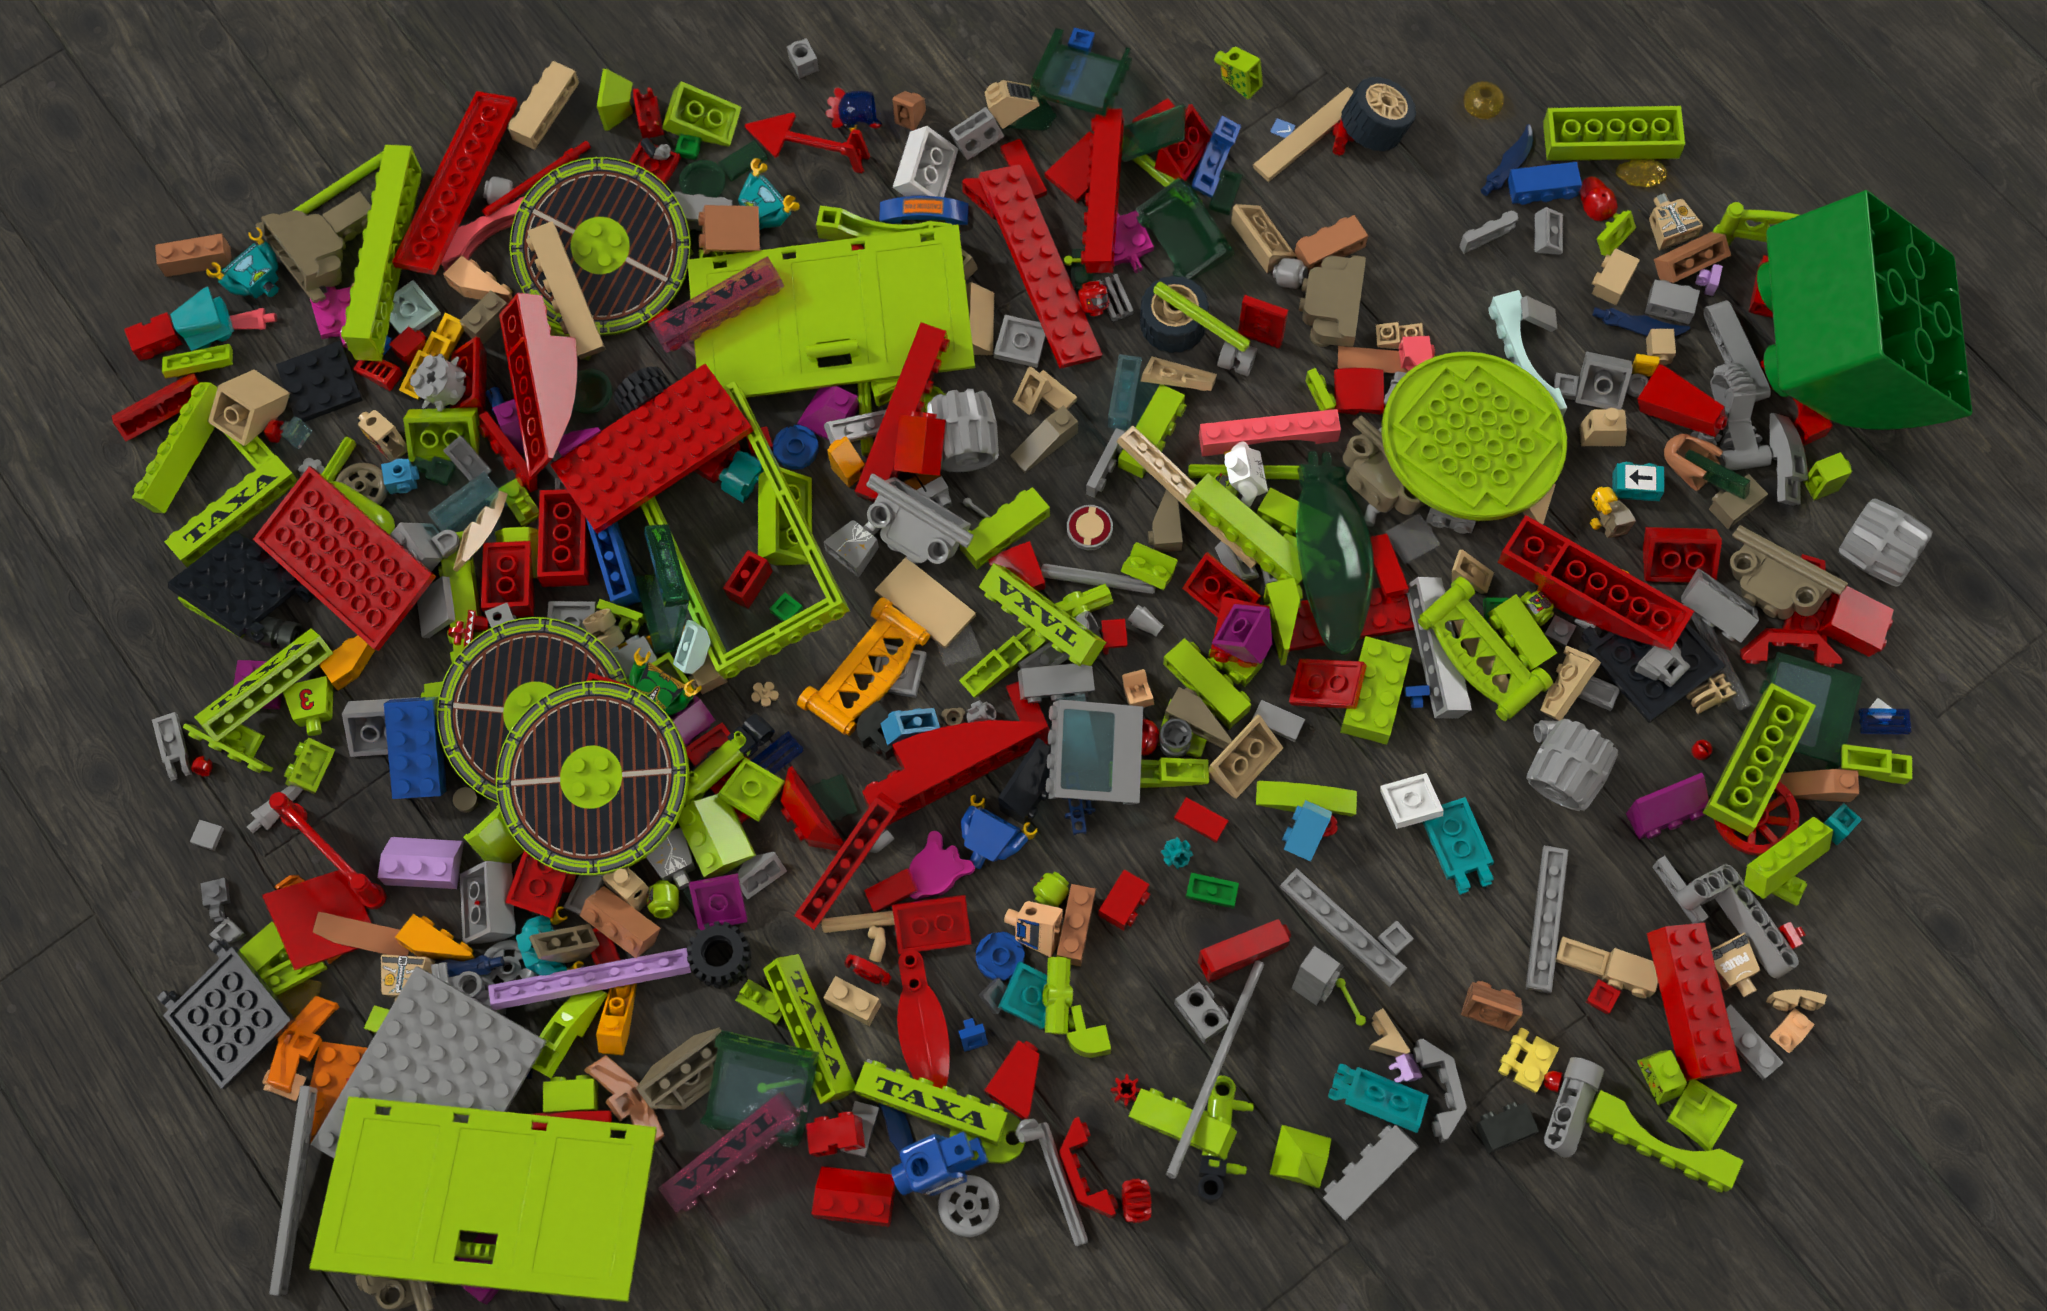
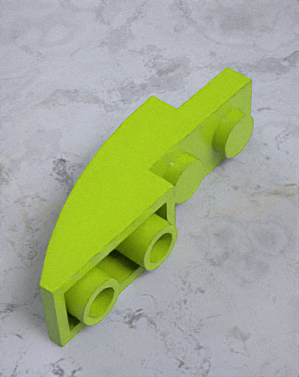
[532,990,608,1078]

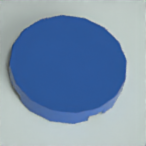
[773,425,819,470]
[976,932,1025,981]

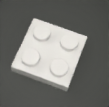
[1380,773,1443,829]

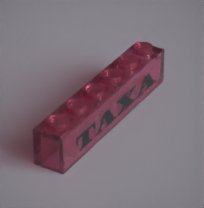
[649,256,784,353]
[658,1091,801,1213]

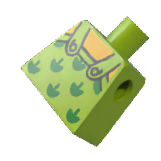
[1214,47,1263,100]

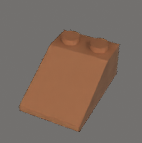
[1461,981,1523,1032]

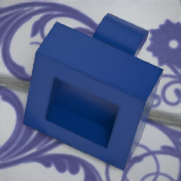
[1402,685,1430,708]
[959,1018,988,1052]

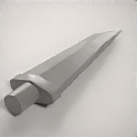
[247,784,304,834]

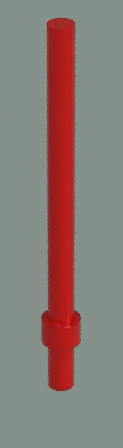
[482,141,591,217]

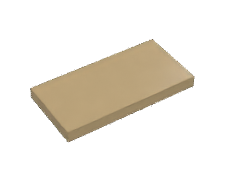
[875,557,976,649]

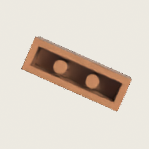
[1295,215,1368,275]
[1654,232,1731,283]
[155,234,232,277]
[1057,884,1095,967]
[580,886,661,959]

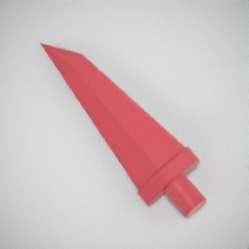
[230,308,277,330]

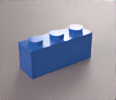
[1507,162,1582,204]

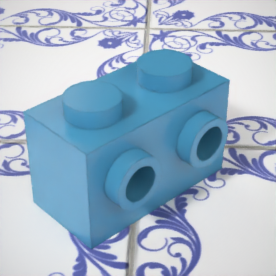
[880,708,940,746]
[1282,800,1332,861]

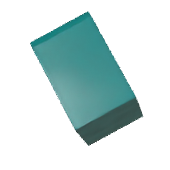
[1824,803,1862,845]

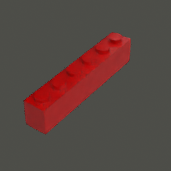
[794,792,901,930]

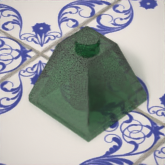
[996,96,1057,131]

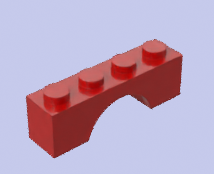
[1760,360,1833,446]

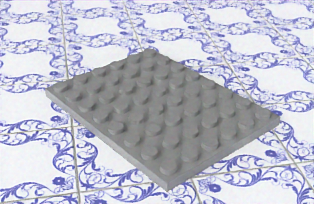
[310,966,547,1158]

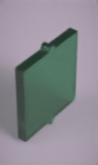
[807,774,858,822]

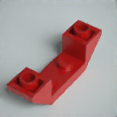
[1740,628,1842,667]
[1059,1117,1118,1219]

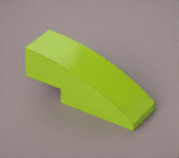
[1841,744,1912,785]

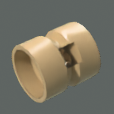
[582,608,625,650]

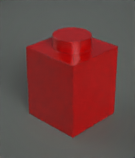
[389,326,427,367]

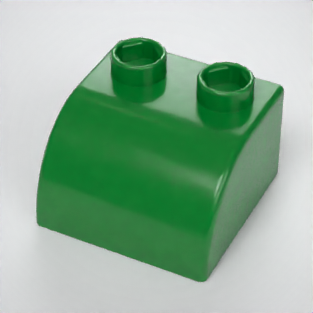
[1757,190,1972,430]

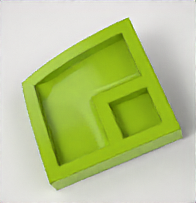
[1667,1080,1737,1151]

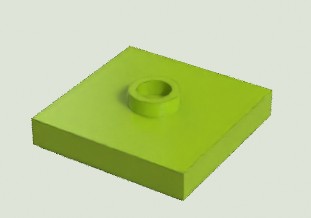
[718,758,785,822]

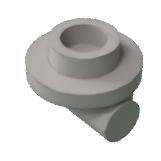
[1015,1119,1044,1143]

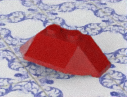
[780,766,844,851]

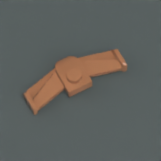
[584,1055,665,1144]

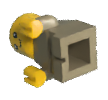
[1590,487,1636,538]

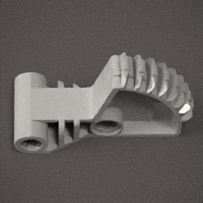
[1710,363,1772,472]

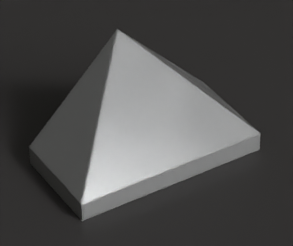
[738,852,787,900]

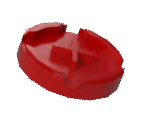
[844,954,892,986]

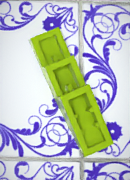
[959,626,1049,698]
[1108,758,1209,788]
[1256,781,1357,817]

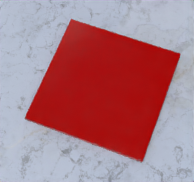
[262,870,371,971]

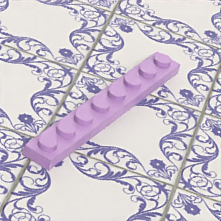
[488,948,691,1010]

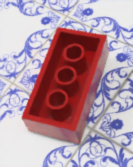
[537,489,590,587]

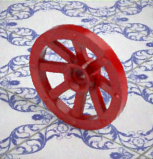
[1714,782,1799,856]

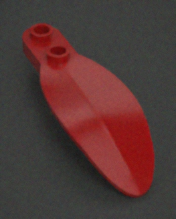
[897,950,950,1089]

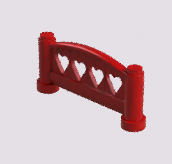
[269,792,387,909]

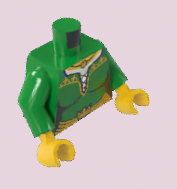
[629,648,702,716]

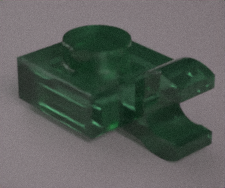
[413,456,457,487]

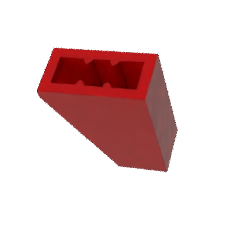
[985,1040,1040,1120]

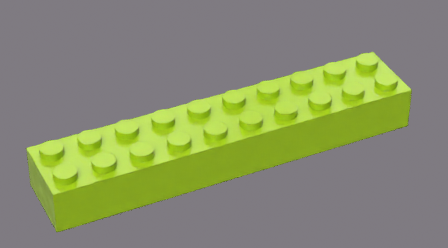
[341,145,422,361]

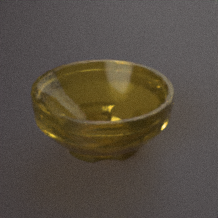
[1463,81,1504,119]

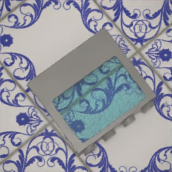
[1046,700,1143,805]

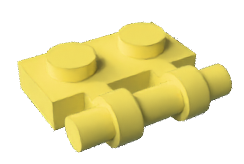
[1498,1028,1559,1094]

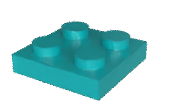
[998,962,1047,1029]

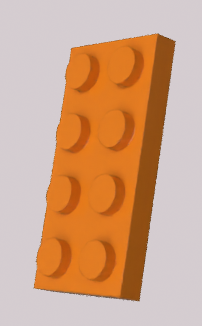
[310,1042,367,1144]

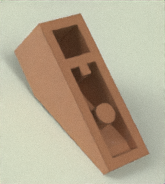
[1777,769,1859,802]

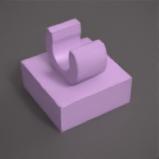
[1695,264,1723,296]
[1389,1054,1422,1082]

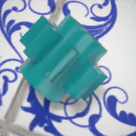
[1161,837,1193,869]

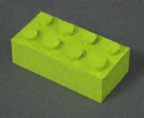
[1340,636,1412,745]

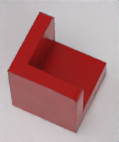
[1101,619,1127,654]

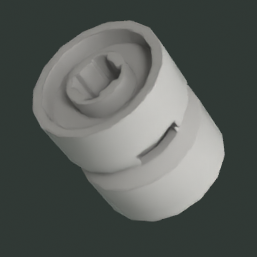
[1217,341,1257,376]

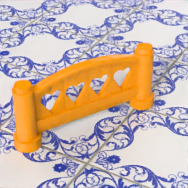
[797,597,930,736]

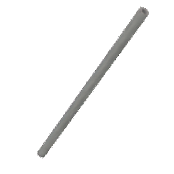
[1166,960,1264,1179]

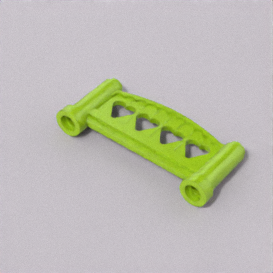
[1713,202,1799,246]
[1417,576,1553,721]

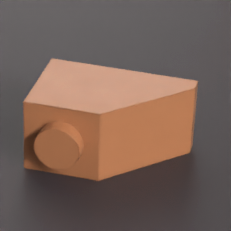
[892,91,926,131]

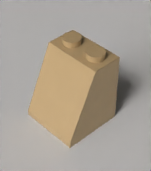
[208,369,290,446]

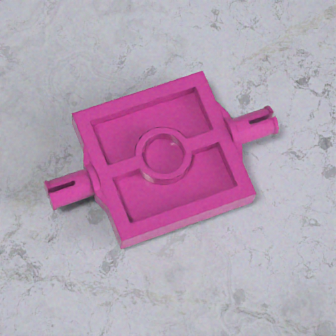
[1114,210,1154,273]
[310,286,351,348]

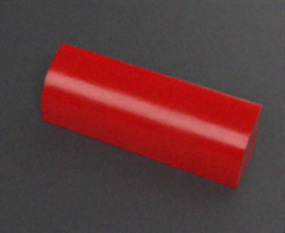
[112,373,199,442]

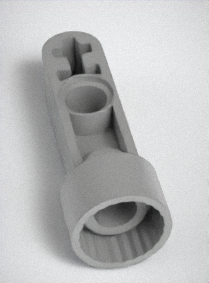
[1544,1057,1604,1158]

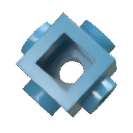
[381,458,419,494]

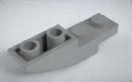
[1769,413,1808,506]

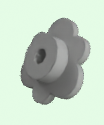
[298,458,324,477]

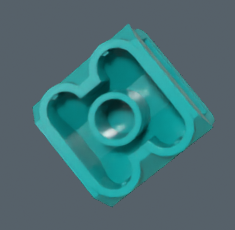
[170,287,234,351]

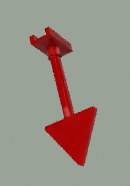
[745,112,870,174]

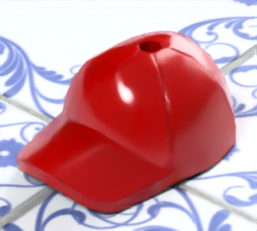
[1579,177,1618,221]

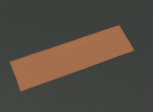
[1338,346,1409,373]
[313,912,409,956]

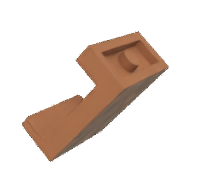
[698,205,760,254]

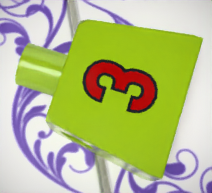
[283,676,333,736]

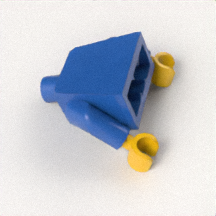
[961,795,1037,869]

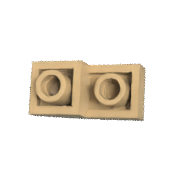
[1376,322,1424,349]
[1766,990,1827,1011]

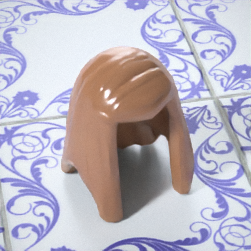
[1664,434,1723,491]

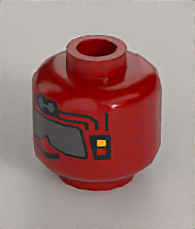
[1078,281,1109,316]

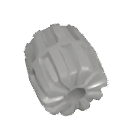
[927,389,999,472]
[1838,499,1933,586]
[1526,719,1618,811]

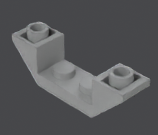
[1413,1039,1467,1143]

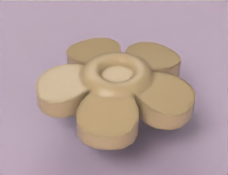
[751,682,779,707]

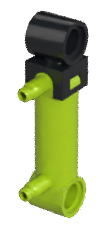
[684,713,775,807]
[1197,1076,1254,1203]

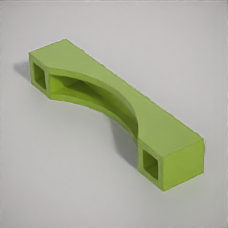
[816,206,952,245]
[1586,1090,1744,1192]

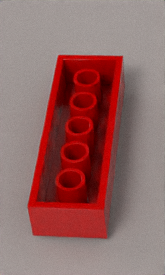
[1647,922,1741,1081]

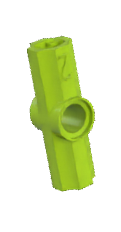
[1055,584,1113,619]
[1043,957,1073,1034]

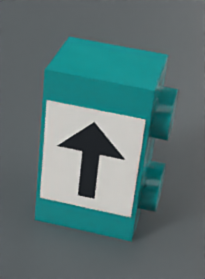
[1612,462,1664,501]

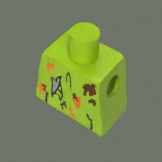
[1637,1050,1687,1105]

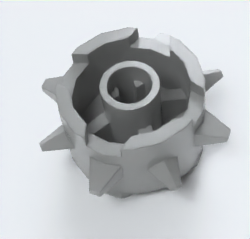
[410,353,466,412]

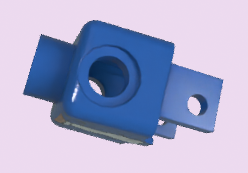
[891,1132,989,1196]

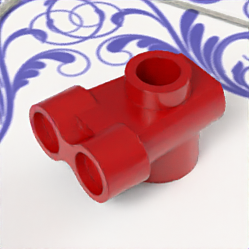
[1333,119,1354,156]

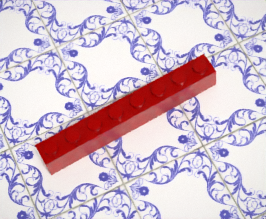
[1081,108,1124,273]
[855,322,950,502]

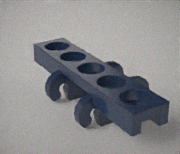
[1062,772,1096,835]

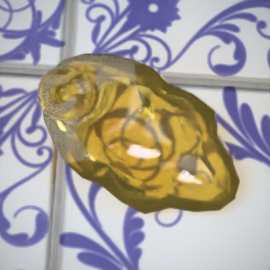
[1616,158,1667,187]

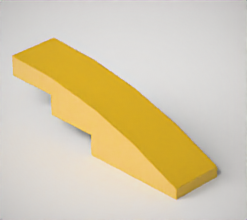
[399,313,464,400]

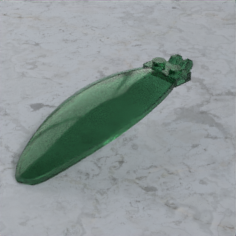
[1296,451,1374,655]

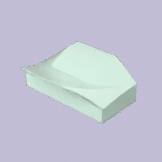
[673,620,711,674]

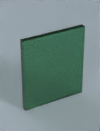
[1122,104,1186,162]

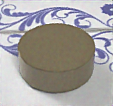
[453,787,479,813]

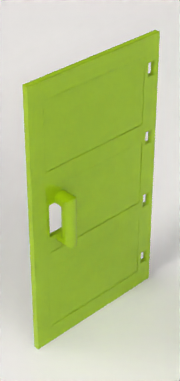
[687,224,975,398]
[310,1096,657,1302]

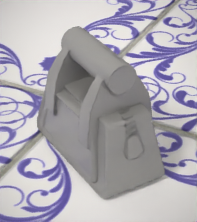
[1635,643,1690,687]

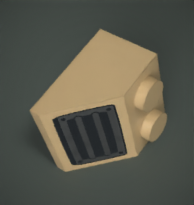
[984,80,1040,129]

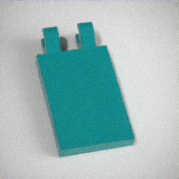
[1422,797,1494,895]
[1328,1064,1429,1133]

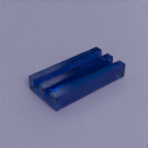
[1858,708,1911,734]
[751,731,804,774]

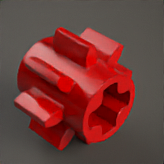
[1111,1074,1141,1107]

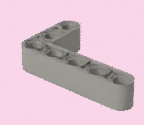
[1677,864,1799,979]

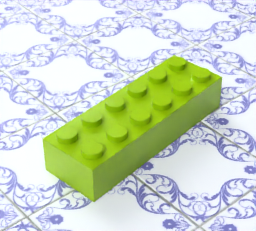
[1543,106,1685,161]
[1703,683,1816,836]

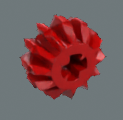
[1122,1179,1152,1223]

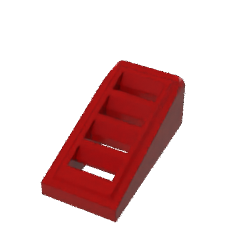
[353,359,403,391]

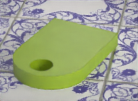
[950,1112,1025,1164]

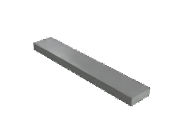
[1526,845,1568,993]
[1280,868,1407,987]

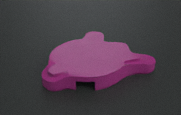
[909,831,975,900]

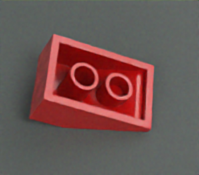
[481,541,534,618]

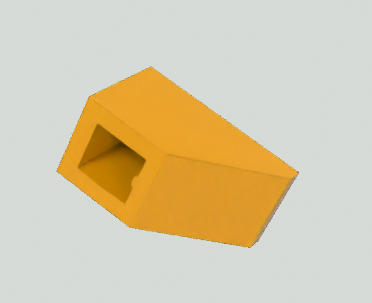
[827,436,865,487]

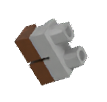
[904,474,952,509]

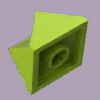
[597,69,633,131]
[1270,1125,1331,1188]

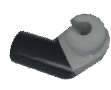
[640,138,671,160]

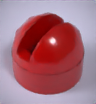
[1691,740,1713,760]
[191,756,213,776]
[1543,1071,1563,1093]

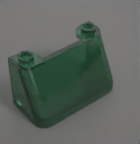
[1135,178,1235,280]

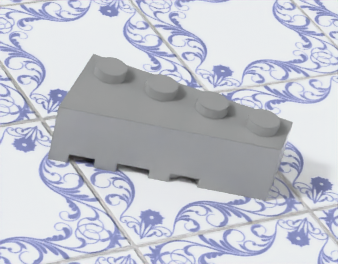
[1292,946,1344,1005]
[1323,1125,1420,1220]

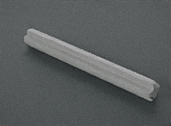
[1041,564,1156,594]
[1039,1122,1088,1246]

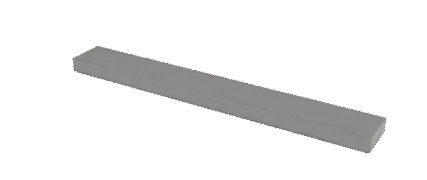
[269,1086,318,1295]

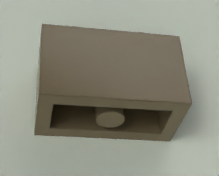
[322,191,371,242]
[460,290,508,344]
[1709,474,1768,529]

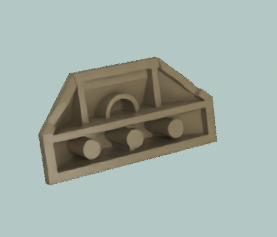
[636,1028,734,1110]

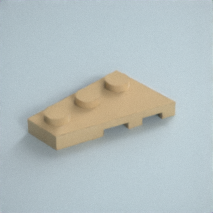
[1141,357,1217,391]
[1540,645,1601,721]

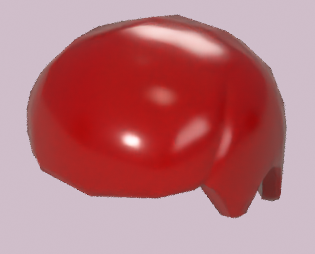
[1141,719,1160,755]

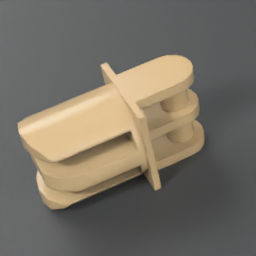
[1686,674,1737,714]

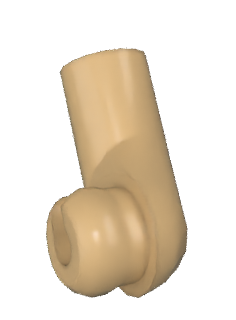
[868,926,886,962]

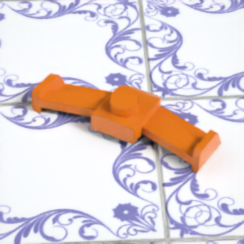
[267,996,339,1094]

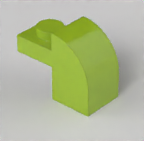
[1066,1005,1111,1058]

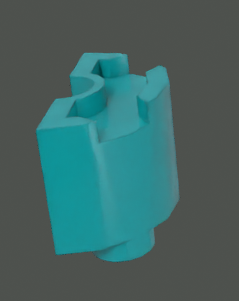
[719,450,764,503]

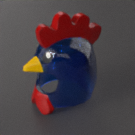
[826,87,882,131]

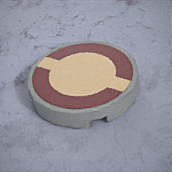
[1067,505,1113,550]

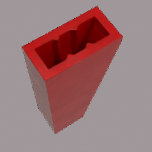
[1638,364,1728,437]
[1198,919,1291,983]

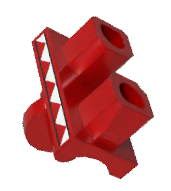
[448,610,489,647]

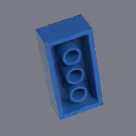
[384,697,447,799]

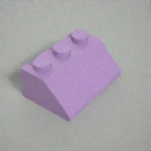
[378,837,464,889]

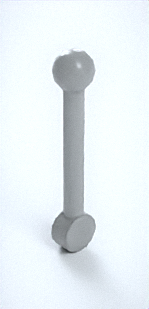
[963,498,990,518]

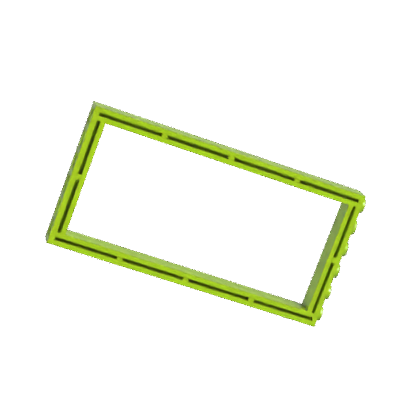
[641,381,850,679]

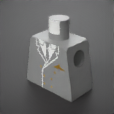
[824,520,880,577]
[646,827,696,890]

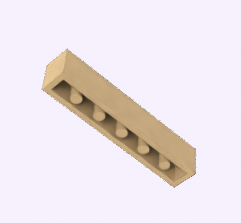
[526,221,606,360]

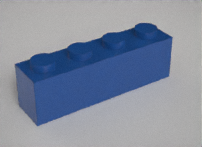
[586,518,642,607]

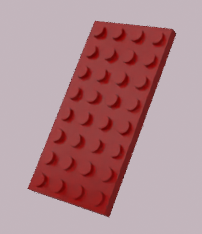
[550,363,754,534]
[253,466,436,651]

